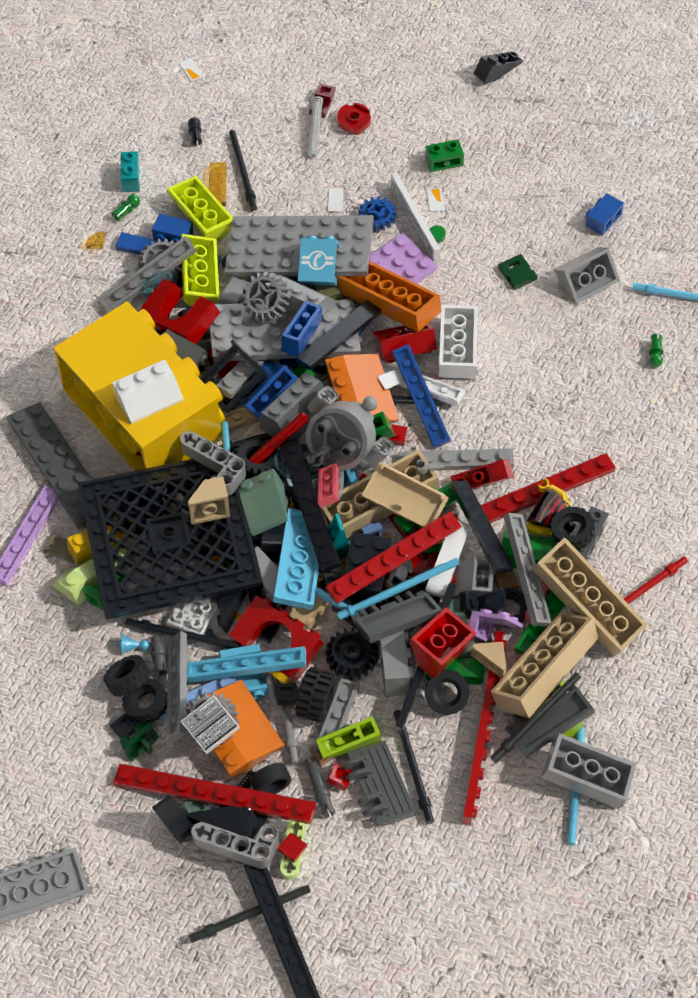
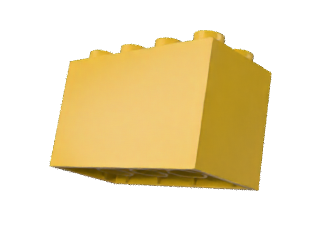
[53,301,225,471]

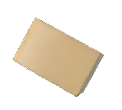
[471,642,506,678]

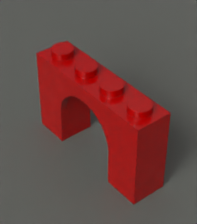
[139,278,220,344]
[229,596,324,682]

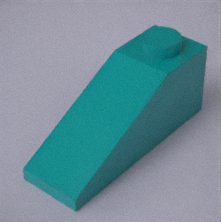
[329,514,350,561]

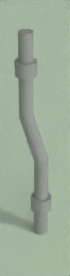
[262,672,299,765]

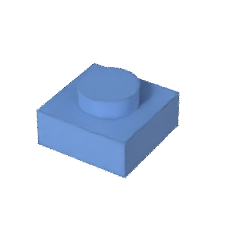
[362,522,383,536]

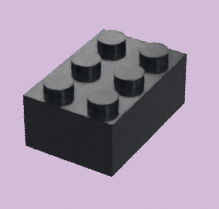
[343,532,392,599]

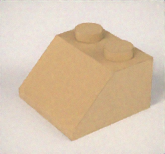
[188,477,230,524]

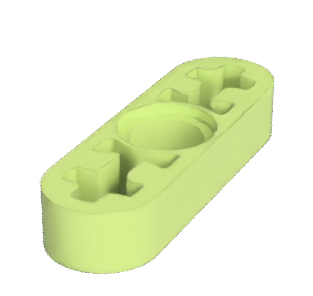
[280,821,306,880]

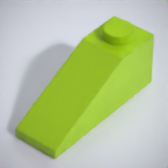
[316,716,382,759]

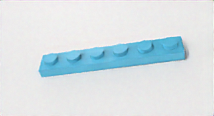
[187,646,307,683]

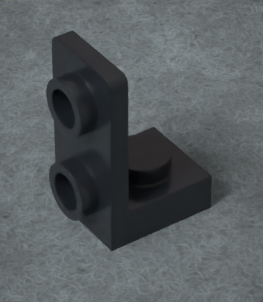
[459,589,506,617]

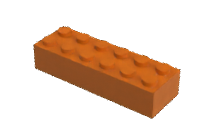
[335,261,442,332]

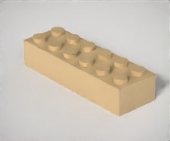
[322,449,440,538]
[531,537,648,656]
[491,611,600,718]

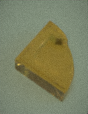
[85,231,106,249]

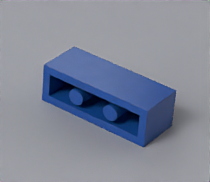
[281,301,322,357]
[241,364,297,418]

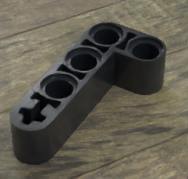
[262,490,290,563]

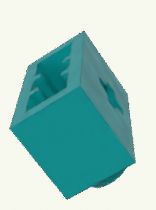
[121,151,140,192]

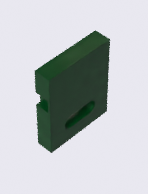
[498,254,538,290]

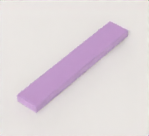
[0,485,59,586]

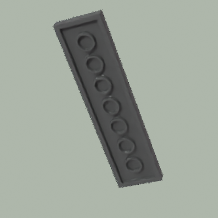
[7,402,110,529]

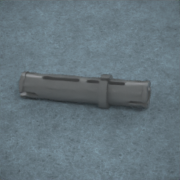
[303,757,336,818]

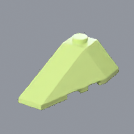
[51,545,134,606]

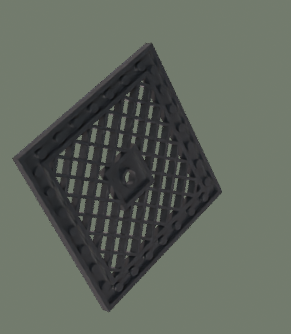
[78,459,263,620]

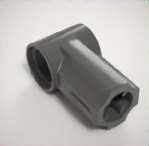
[387,560,413,587]

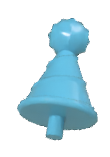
[117,634,149,654]

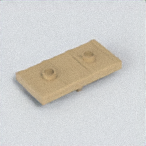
[361,462,449,528]

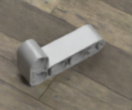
[180,431,246,496]
[191,822,279,869]

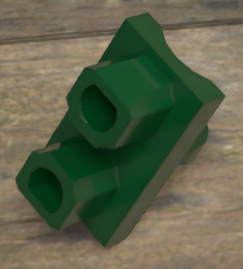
[119,723,159,762]

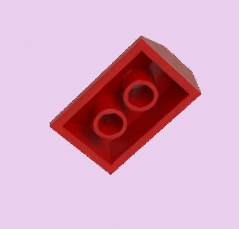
[372,324,437,363]
[410,607,477,679]

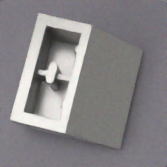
[453,555,493,600]

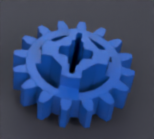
[359,196,397,231]

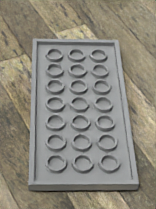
[224,215,374,277]
[210,300,361,362]

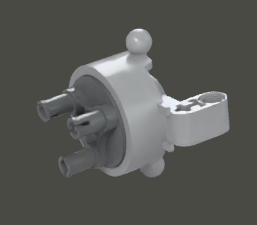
[306,386,395,471]

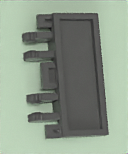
[352,591,442,643]
[505,684,595,758]
[342,741,417,827]

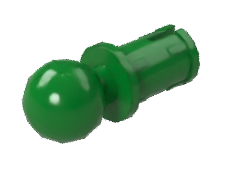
[111,194,141,221]
[649,334,664,367]

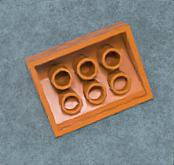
[325,354,399,423]
[188,679,285,780]

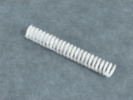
[308,97,323,157]

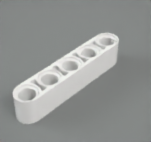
[425,520,471,599]

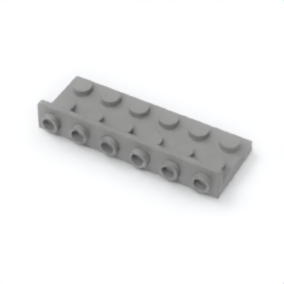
[0,846,90,924]

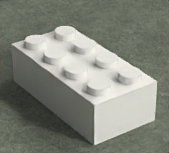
[438,305,478,379]

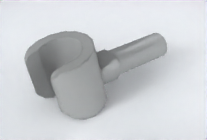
[416,460,444,475]

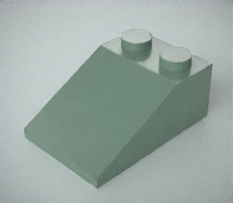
[239,469,288,536]

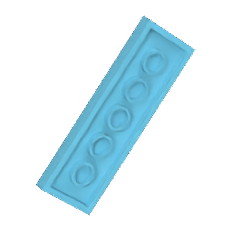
[273,508,326,610]

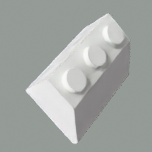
[112,360,184,424]

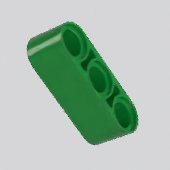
[425,657,484,685]

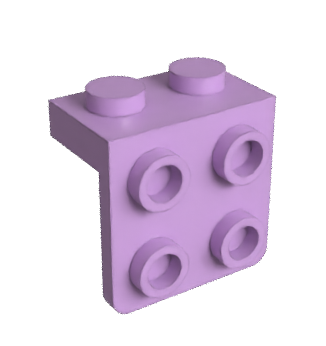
[467,609,523,643]

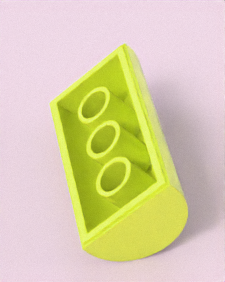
[167,176,233,242]
[181,234,220,306]

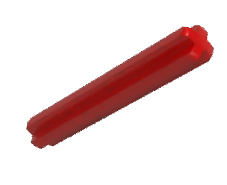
[248,412,309,464]

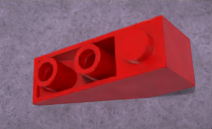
[450,459,514,490]

